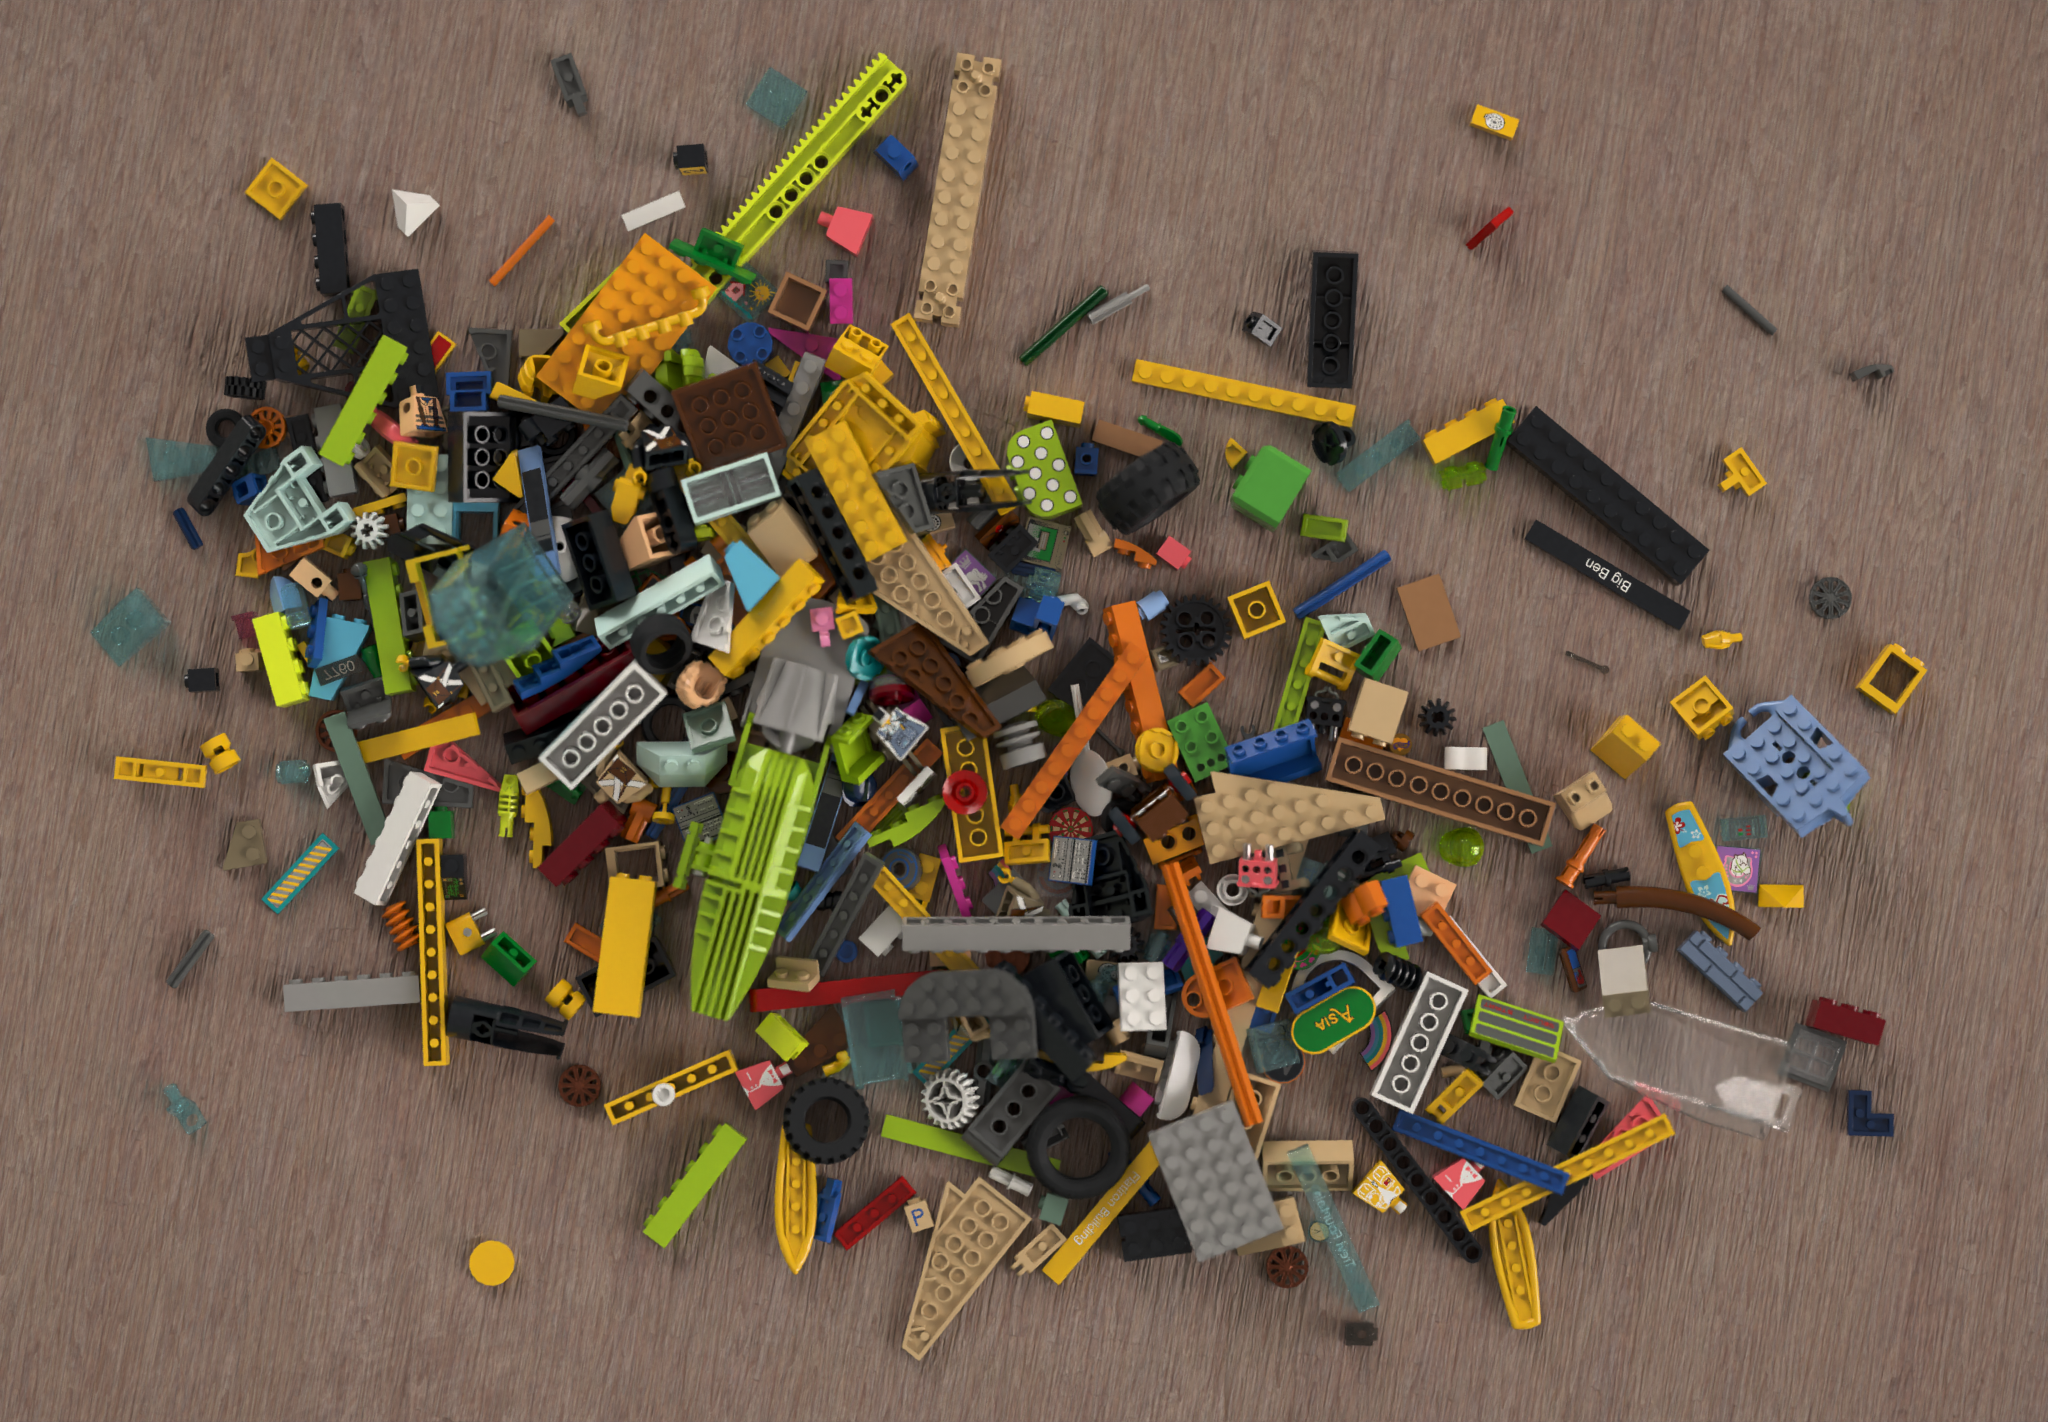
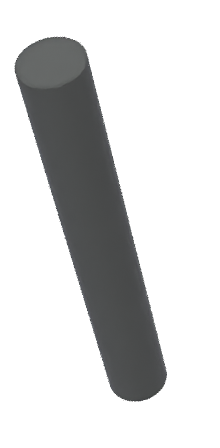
[1721,285,1778,336]

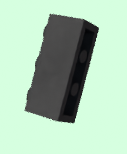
[1547,1085,1610,1158]

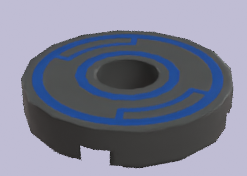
[881,847,923,890]

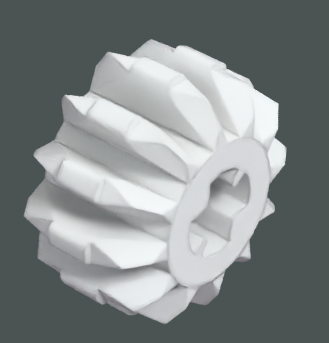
[350,512,389,550]

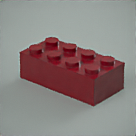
[537,801,628,887]

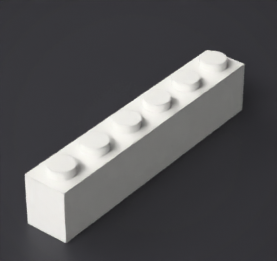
[354,771,442,906]

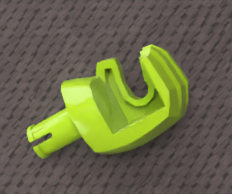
[652,348,705,393]

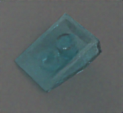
[90,588,171,667]

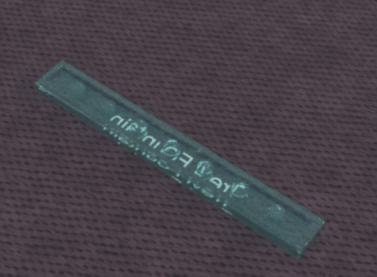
[1287,1143,1380,1313]

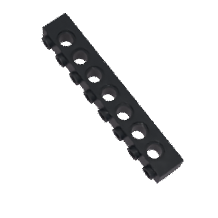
[1244,828,1381,989]

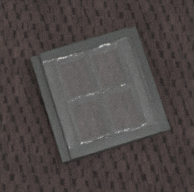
[1777,1022,1847,1092]

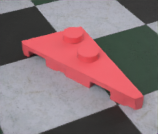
[424,742,502,792]

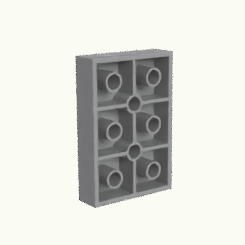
[1147,1100,1284,1263]

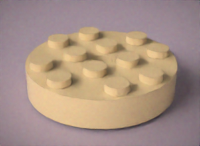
[965,629,1054,688]

